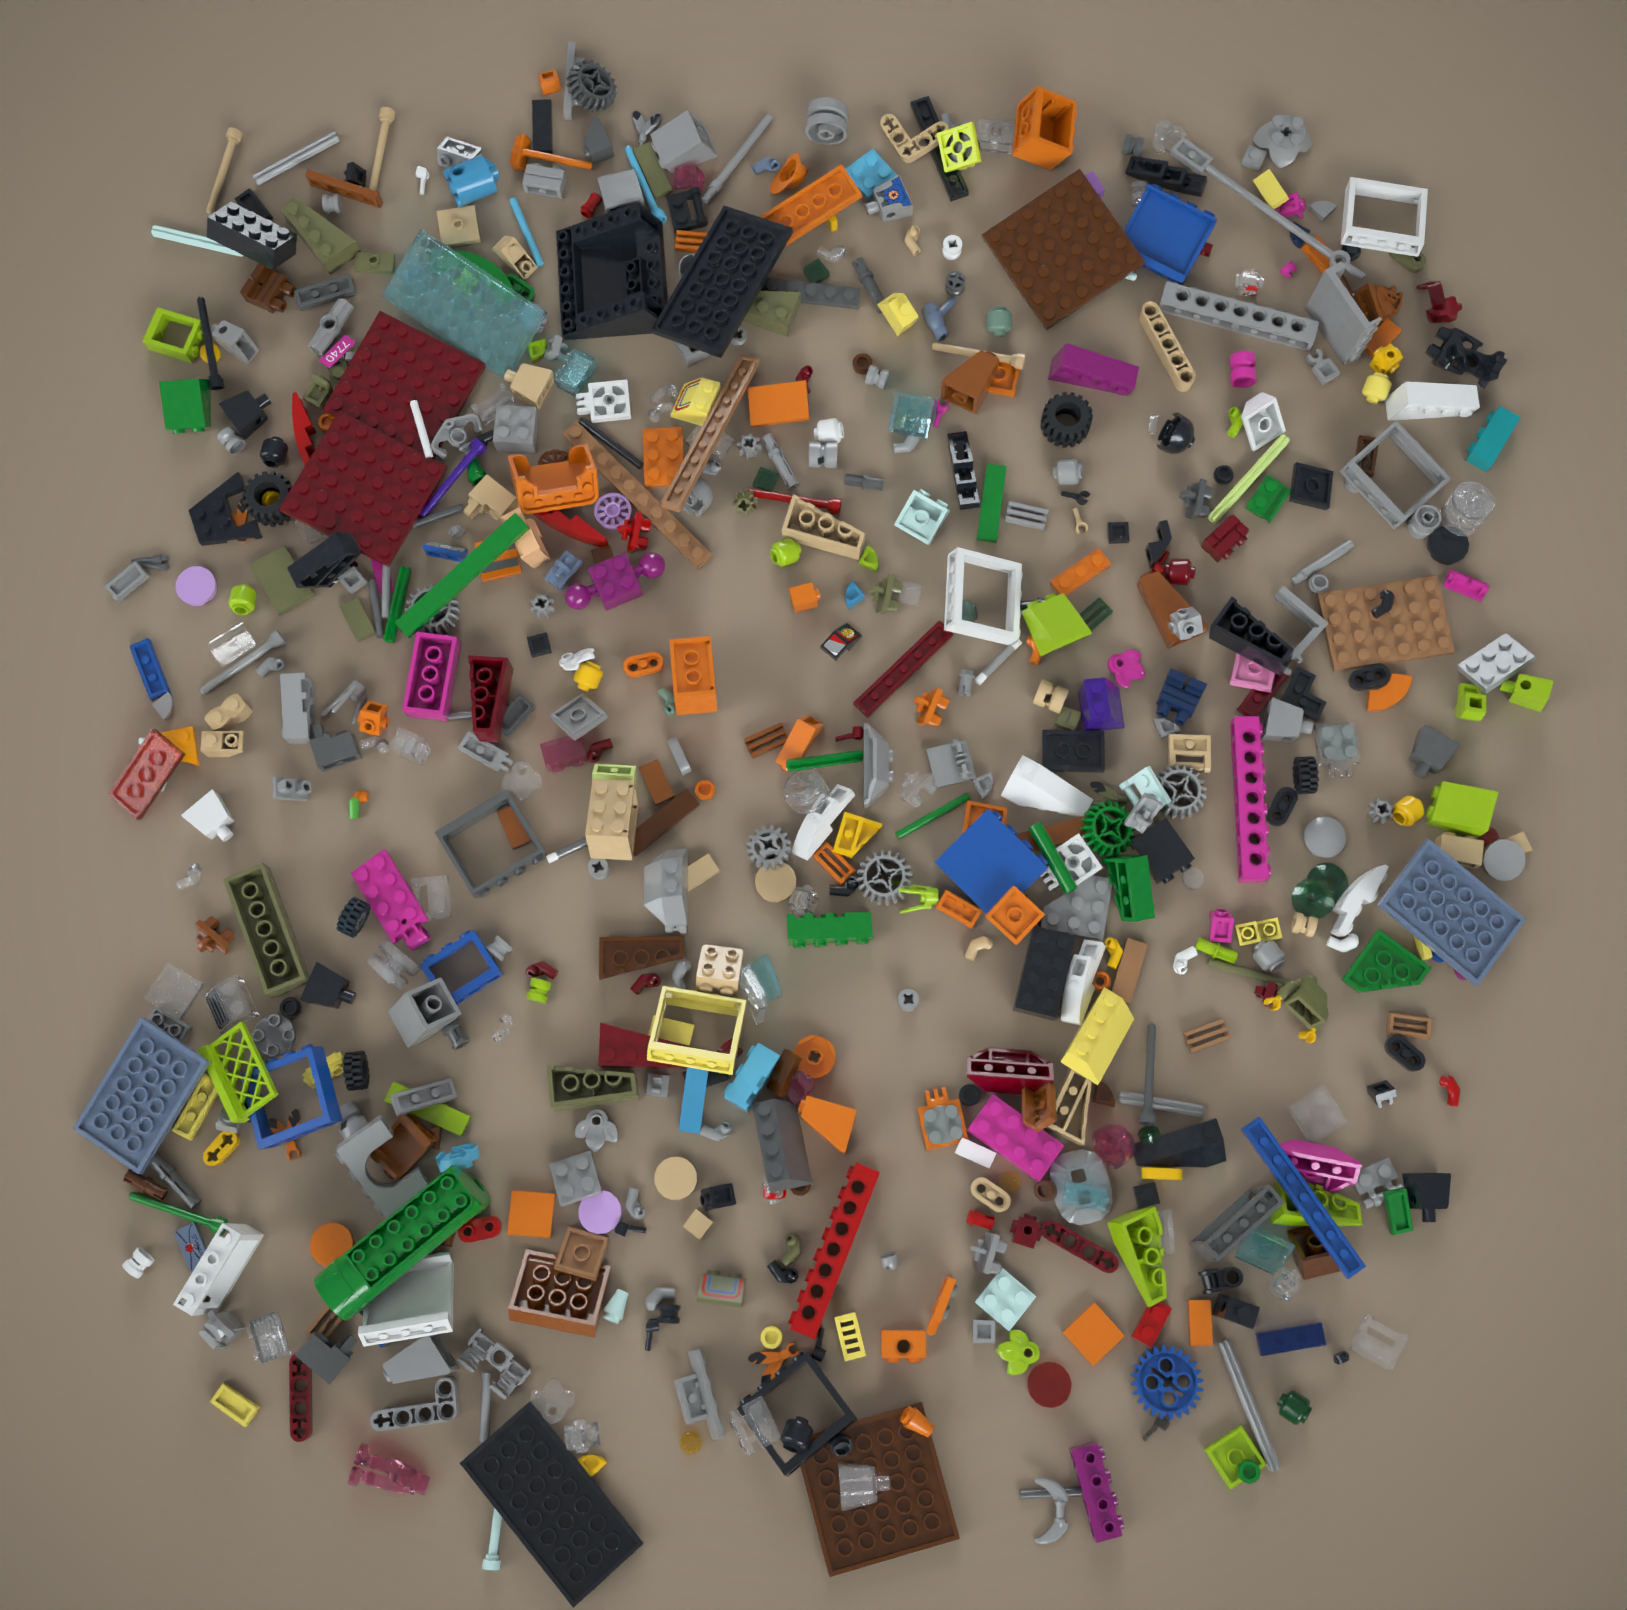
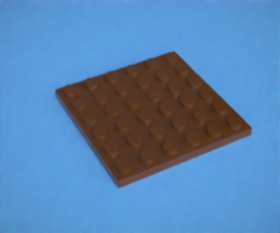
[982,169,1145,330]
[801,1402,960,1577]

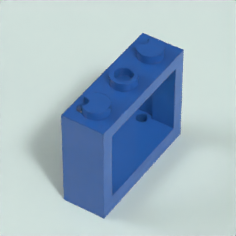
[420,930,504,1005]

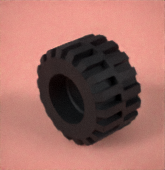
[1040,392,1093,448]
[242,471,293,527]

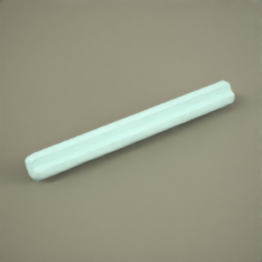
[151,225,244,257]

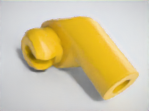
[1104,937,1123,969]

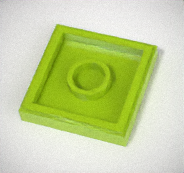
[1204,1425,1267,1490]

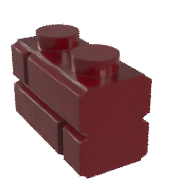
[1201,514,1249,562]

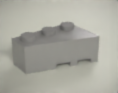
[280,673,315,744]

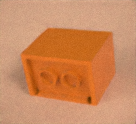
[1012,86,1077,171]
[669,636,718,716]

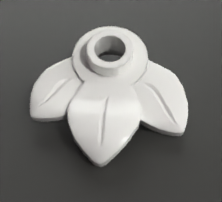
[559,648,595,671]

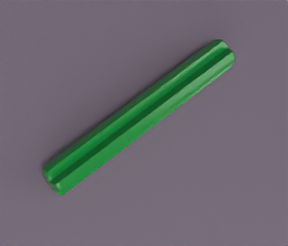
[383,566,411,643]
[786,750,863,771]

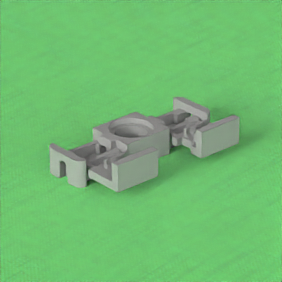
[457,1328,532,1400]

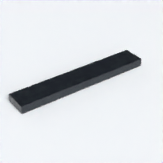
[910,96,969,201]

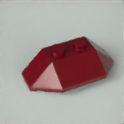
[967,1048,1054,1095]

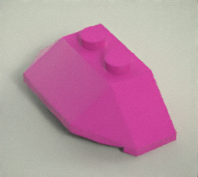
[1280,1139,1362,1192]

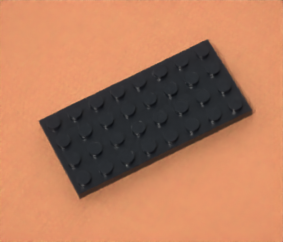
[651,205,793,358]
[460,1401,644,1608]

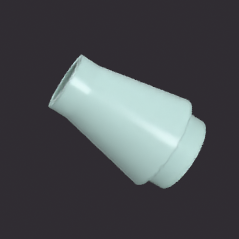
[602,1289,629,1324]

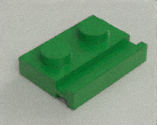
[1245,474,1291,524]

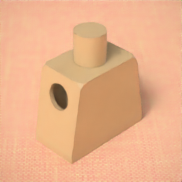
[504,363,555,411]

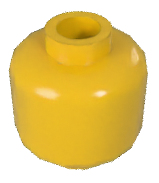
[573,660,603,692]
[1392,796,1424,826]

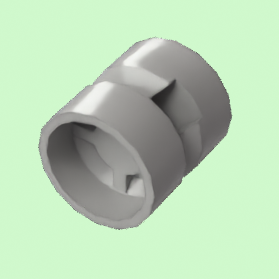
[809,442,838,468]
[1407,504,1441,539]
[335,1100,368,1140]

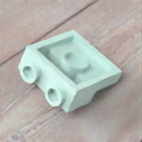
[894,489,950,545]

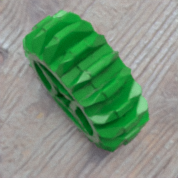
[1080,800,1136,857]

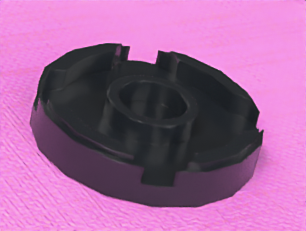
[1427,525,1469,565]

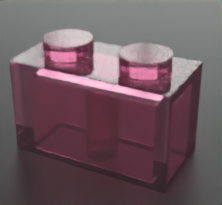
[540,736,588,773]

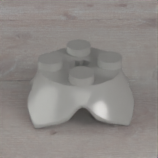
[1253,114,1312,169]

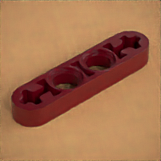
[1040,1220,1119,1273]
[289,1354,313,1442]

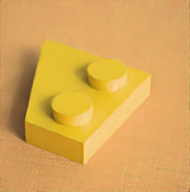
[832,812,882,858]

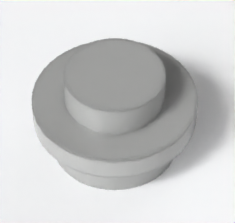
[1308,574,1329,594]

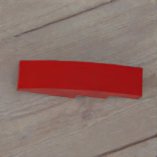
[292,392,317,466]
[533,510,608,547]

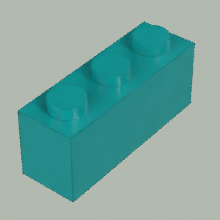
[1465,406,1521,472]

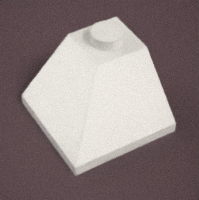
[1241,392,1286,451]

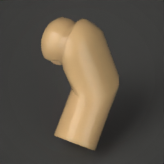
[904,225,921,256]

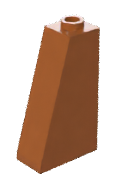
[1137,571,1208,649]

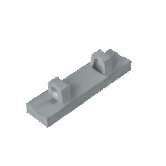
[563,41,586,120]

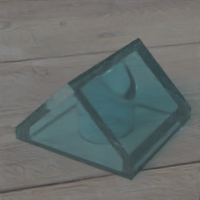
[1235,1227,1295,1276]

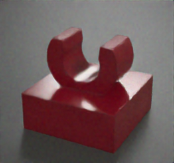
[1254,981,1279,1008]

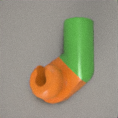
[349,790,369,819]

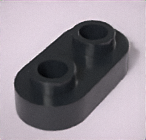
[1348,664,1390,691]
[1266,787,1298,827]
[1384,1035,1425,1072]

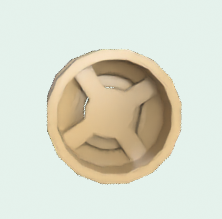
[1290,912,1318,938]

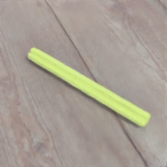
[1208,434,1290,524]

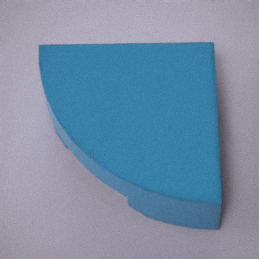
[845,581,865,609]

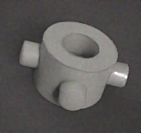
[448,525,465,538]

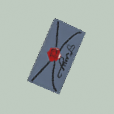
[174,1222,207,1272]

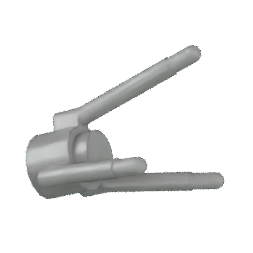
[321,680,367,724]

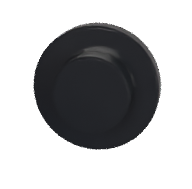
[1341,245,1361,261]
[1213,465,1234,485]
[280,997,302,1019]
[830,1435,853,1457]

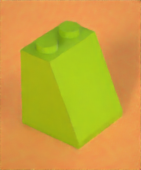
[1021,592,1092,656]
[1425,781,1499,838]

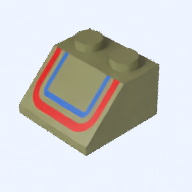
[697,1270,746,1307]

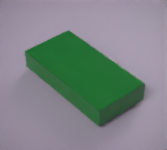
[1383,1187,1414,1235]

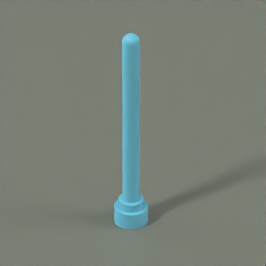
[624,146,667,224]

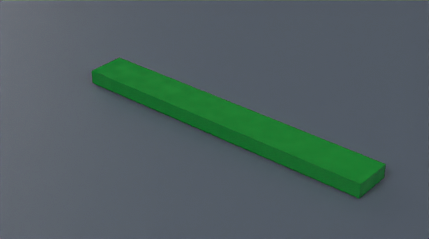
[395,513,530,638]

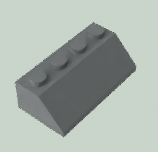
[752,1099,813,1193]

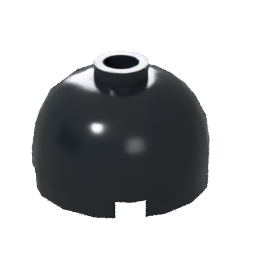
[1157,412,1195,454]

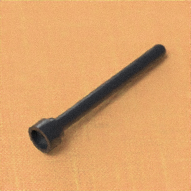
[197,296,225,390]

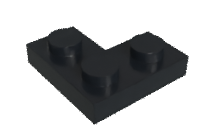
[1281,667,1327,722]

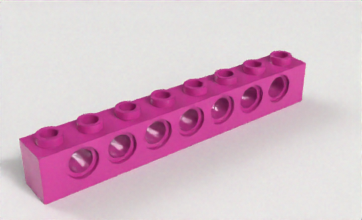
[1230,716,1271,883]

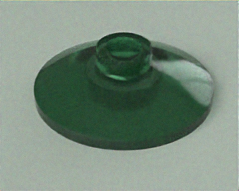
[1306,863,1349,904]
[1291,878,1335,919]

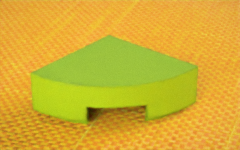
[527,338,547,364]
[858,545,879,572]

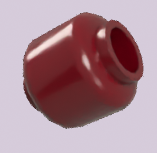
[1165,558,1196,585]

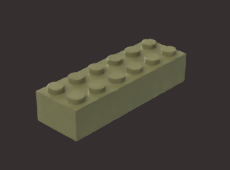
[223,863,310,998]

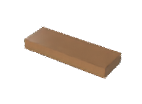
[1111,938,1148,1005]

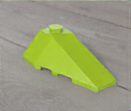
[1270,1178,1363,1226]
[1107,1206,1167,1307]

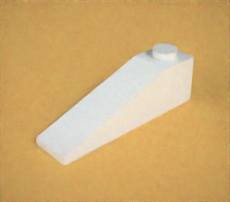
[1001,755,1093,817]

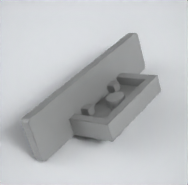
[674,1349,724,1440]

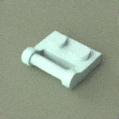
[1119,766,1171,809]

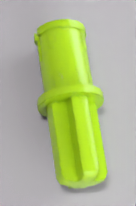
[1195,937,1238,963]

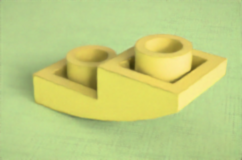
[1235,917,1283,946]

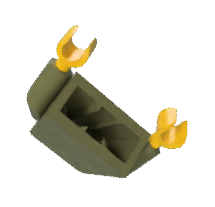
[1264,975,1329,1043]

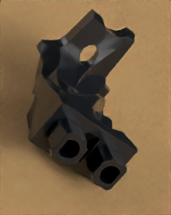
[1425,327,1507,388]

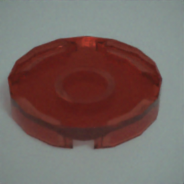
[1027,1362,1072,1408]

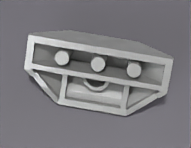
[864,723,893,808]
[643,848,688,927]

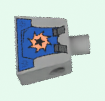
[865,175,913,222]

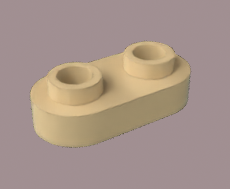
[970,1177,1011,1212]

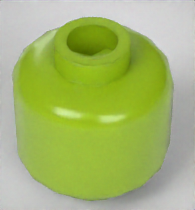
[770,538,801,567]
[228,584,257,615]

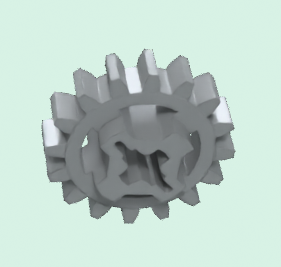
[746,825,792,871]

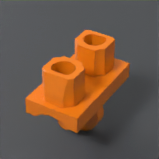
[913,688,950,727]

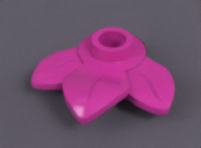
[1107,649,1145,689]

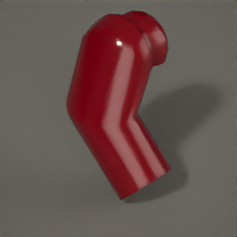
[587,738,613,763]
[525,961,559,980]

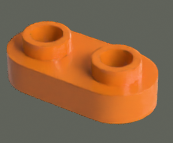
[623,652,664,678]

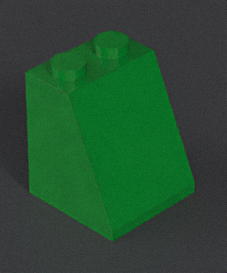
[159,379,211,434]

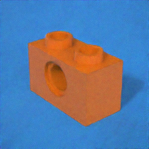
[881,1329,926,1363]

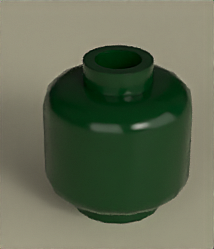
[1277,1390,1312,1425]

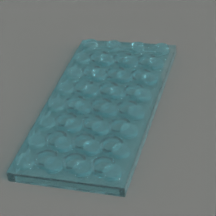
[382,229,547,379]

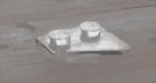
[739,966,768,1025]

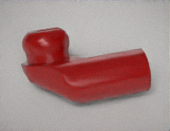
[1439,1075,1460,1107]

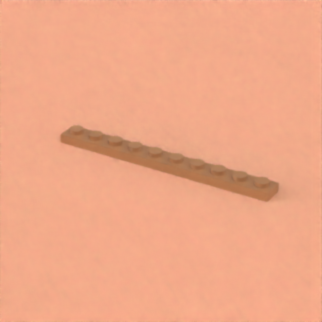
[661,354,760,512]
[562,421,712,570]

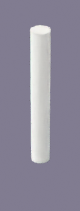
[410,400,433,458]

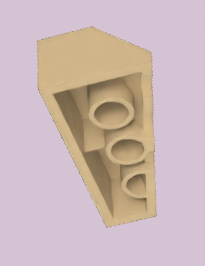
[782,494,865,560]

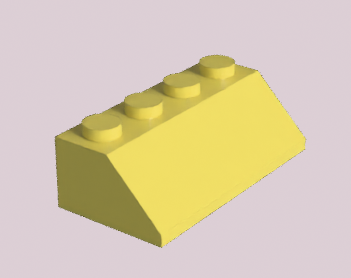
[1061,987,1134,1085]

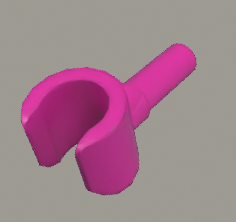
[933,398,949,428]

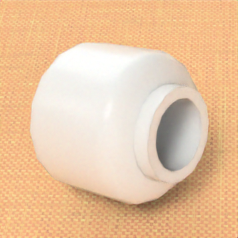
[814,418,844,445]

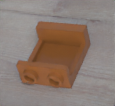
[370,1112,438,1180]

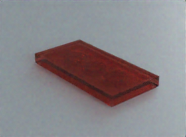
[107,729,185,820]

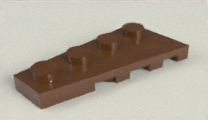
[599,936,684,980]

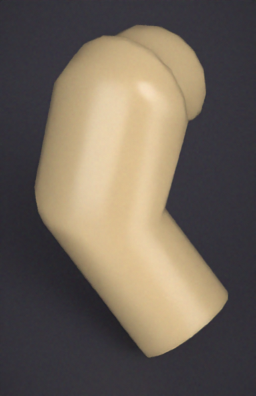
[964,935,993,961]

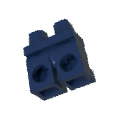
[1156,668,1207,725]

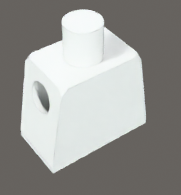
[181,789,234,842]

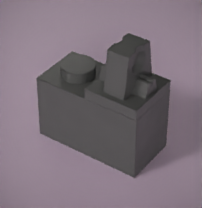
[310,723,362,772]
[295,1332,357,1384]

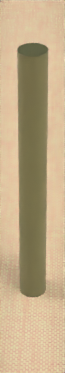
[1207,958,1290,987]

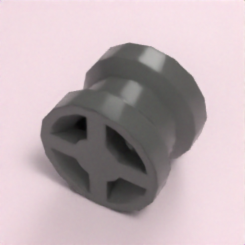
[945,271,966,297]

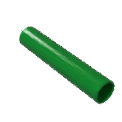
[1028,822,1078,895]

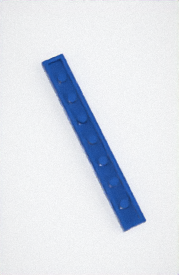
[1241,1116,1366,1279]

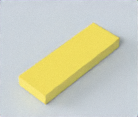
[171,1073,218,1141]

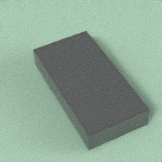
[502,694,536,738]

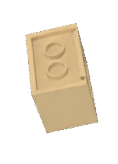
[585,779,639,860]

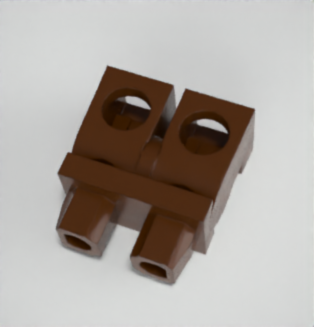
[240,263,297,314]

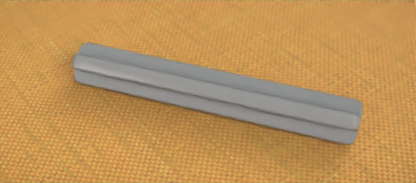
[1118,1091,1204,1117]

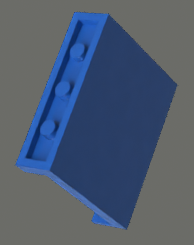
[1124,184,1217,285]
[935,809,1048,914]

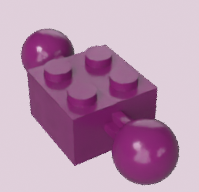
[565,552,665,611]

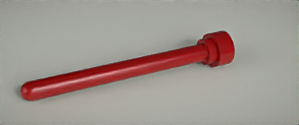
[747,489,842,515]

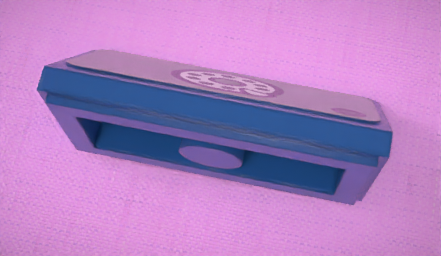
[422,541,468,562]

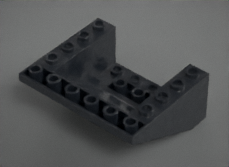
[556,202,668,340]

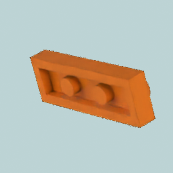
[1050,548,1111,596]

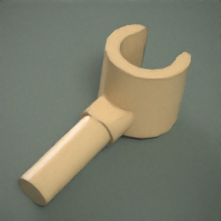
[1073,508,1088,534]

